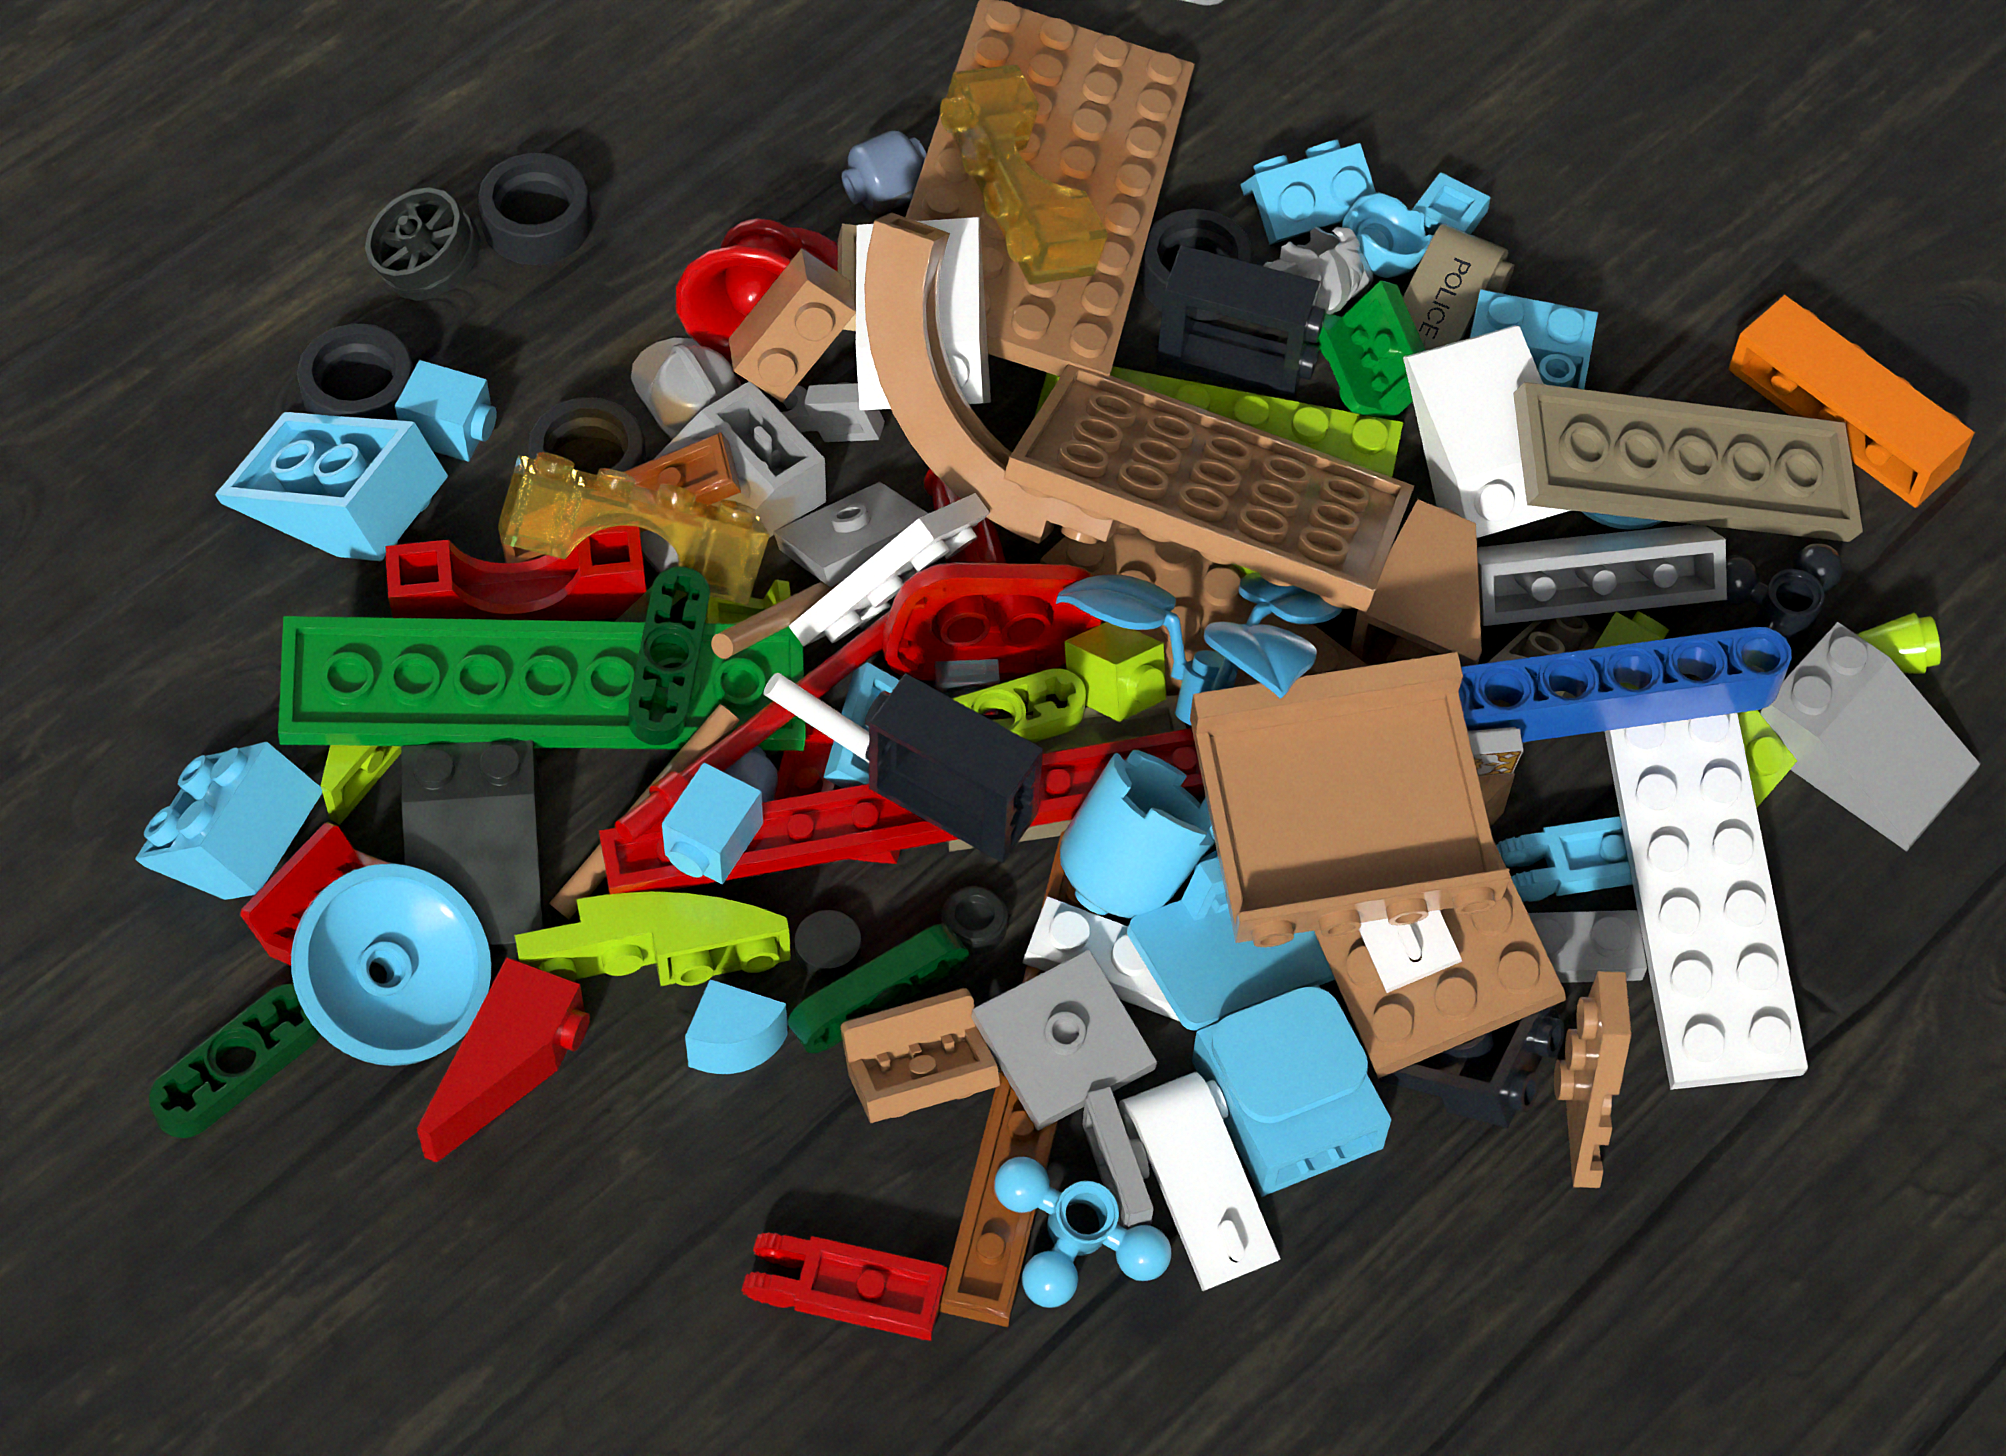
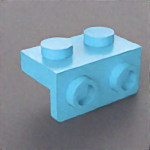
[1240,140,1376,245]

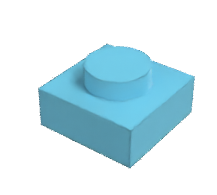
[1412,172,1491,235]

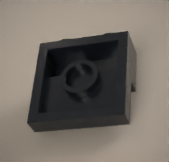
[1380,1005,1564,1128]

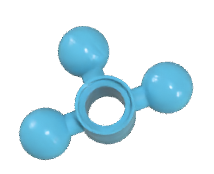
[994,1157,1171,1308]

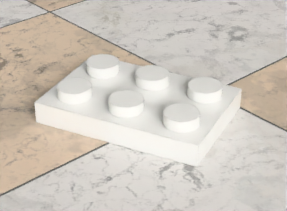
[789,493,990,646]

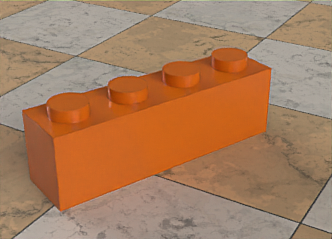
[1728,295,1975,508]

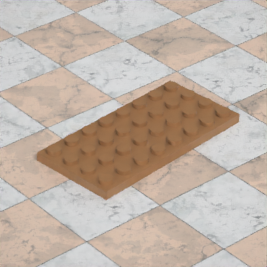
[906,0,1194,377]

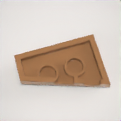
[1554,971,1631,1188]

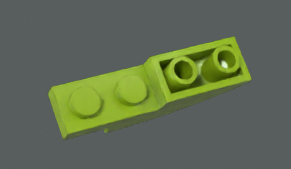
[515,892,791,986]

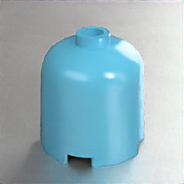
[1060,750,1215,918]

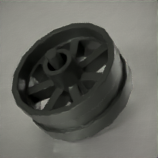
[365,187,481,301]

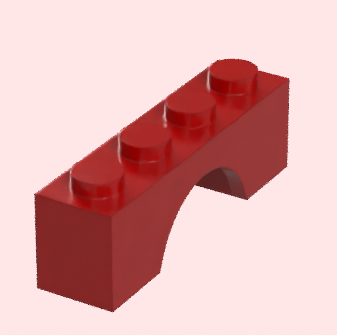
[385,520,646,621]

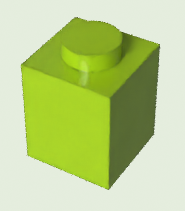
[1065,622,1166,722]

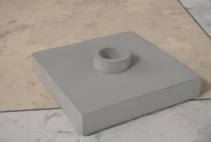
[773,482,928,587]
[971,949,1157,1131]

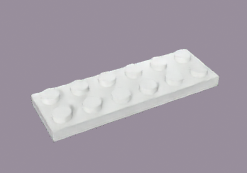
[1605,713,1808,1090]

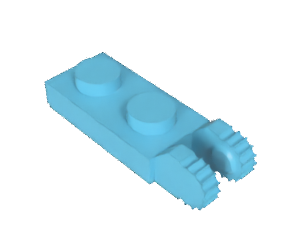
[1496,816,1633,902]

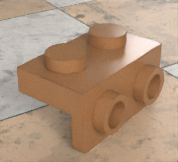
[841,988,1000,1123]

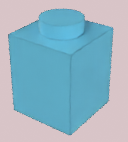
[395,360,497,462]
[662,763,763,884]

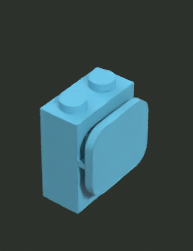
[1192,984,1391,1197]

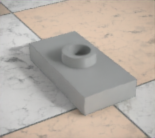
[1082,1087,1153,1230]

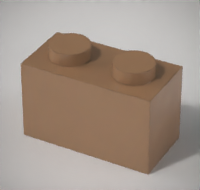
[729,248,856,403]

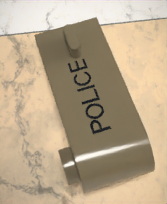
[1403,223,1514,350]

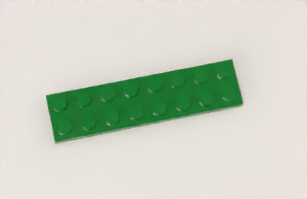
[278,616,806,751]

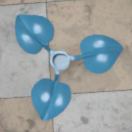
[1056,572,1343,725]

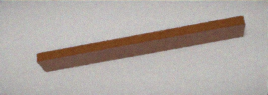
[940,832,1109,1327]

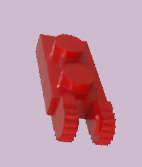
[741,1232,947,1341]

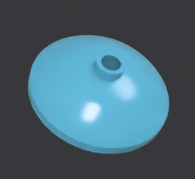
[291,864,491,1066]

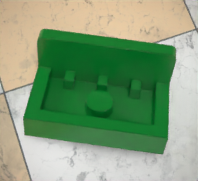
[1319,280,1426,420]

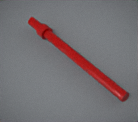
[615,611,890,843]

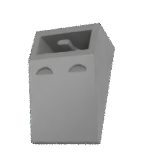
[640,381,826,578]

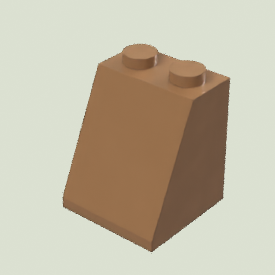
[1350,500,1482,667]

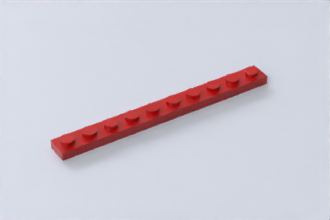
[599,728,1206,895]

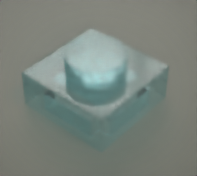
[934,659,1000,715]

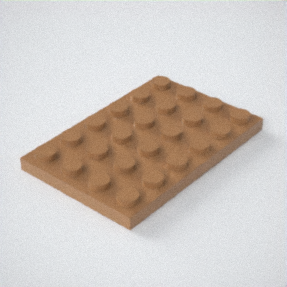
[1003,364,1414,612]

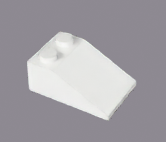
[856,217,991,410]
[1403,325,1570,538]

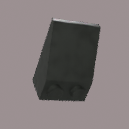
[401,740,544,951]

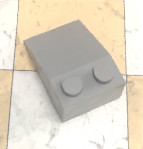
[1760,622,1980,851]

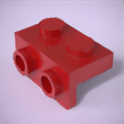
[240,822,389,965]

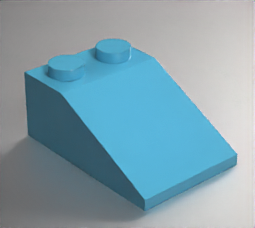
[215,412,448,561]

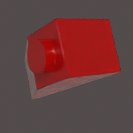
[417,957,590,1162]

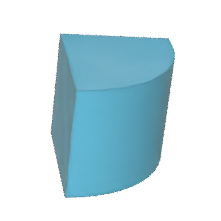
[685,979,788,1074]

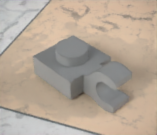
[781,382,885,442]

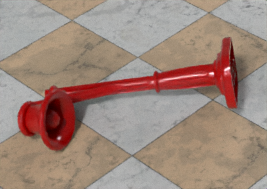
[676,218,1102,681]

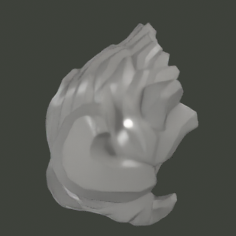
[1264,227,1374,314]

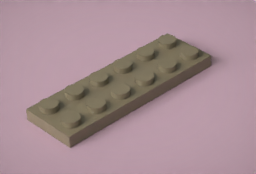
[1513,382,1863,542]

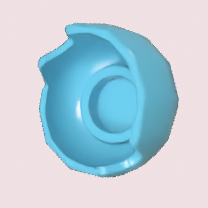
[1342,192,1434,278]

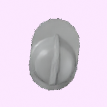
[631,338,742,440]

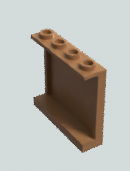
[1190,652,1511,947]

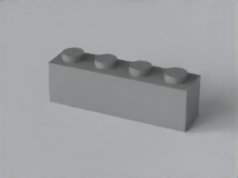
[1477,524,1727,626]

